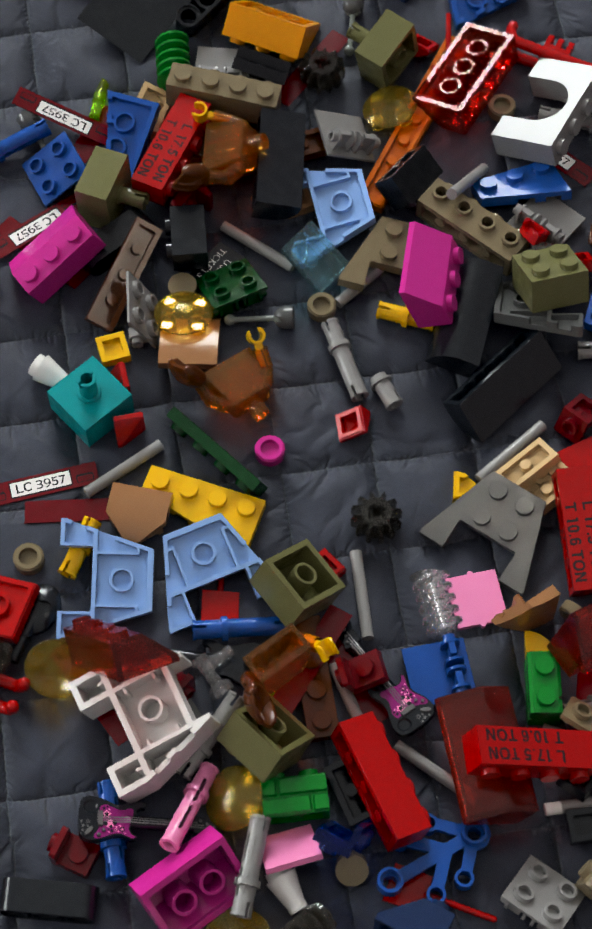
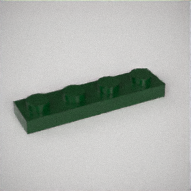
[166,407,268,497]

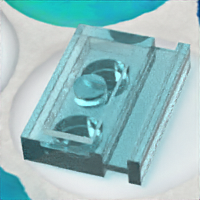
[280,221,349,292]

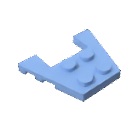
[292,168,376,269]
[162,513,263,635]
[56,518,155,641]

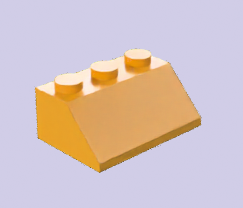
[222,0,321,62]

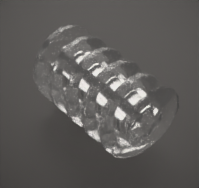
[409,568,463,639]

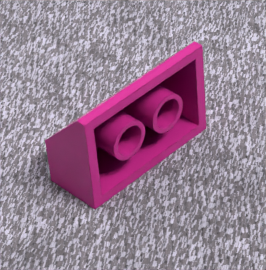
[9,205,107,304]
[399,221,464,328]
[128,825,241,929]

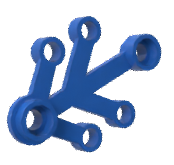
[376,813,491,903]

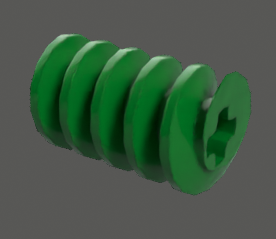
[155,30,191,91]

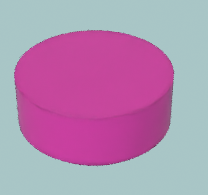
[255,435,285,467]

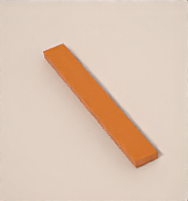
[365,36,472,214]

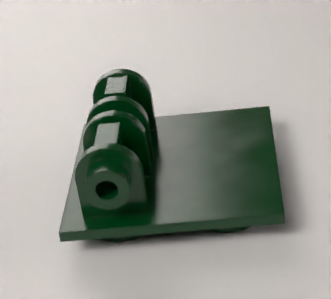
[195,258,268,318]

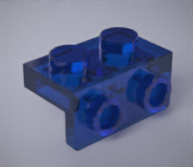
[312,819,375,859]

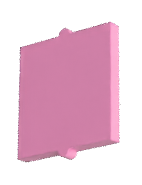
[445,569,506,631]
[262,824,324,875]

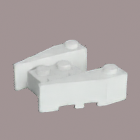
[68,652,221,804]

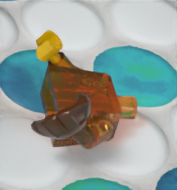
[172,101,269,193]
[168,327,274,421]
[240,622,339,729]

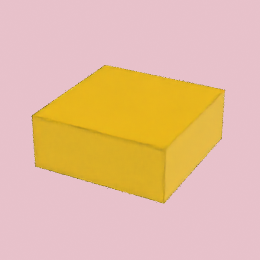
[95,331,132,368]

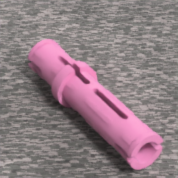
[159,762,219,853]

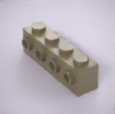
[166,62,282,124]
[416,178,530,276]

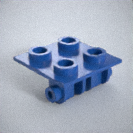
[22,131,86,207]
[401,633,478,706]

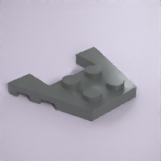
[494,280,584,337]
[419,471,546,597]

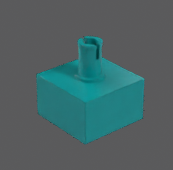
[47,356,135,447]

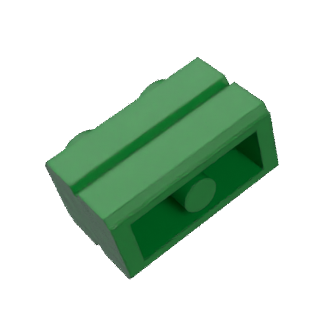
[524,651,563,725]
[260,769,330,825]

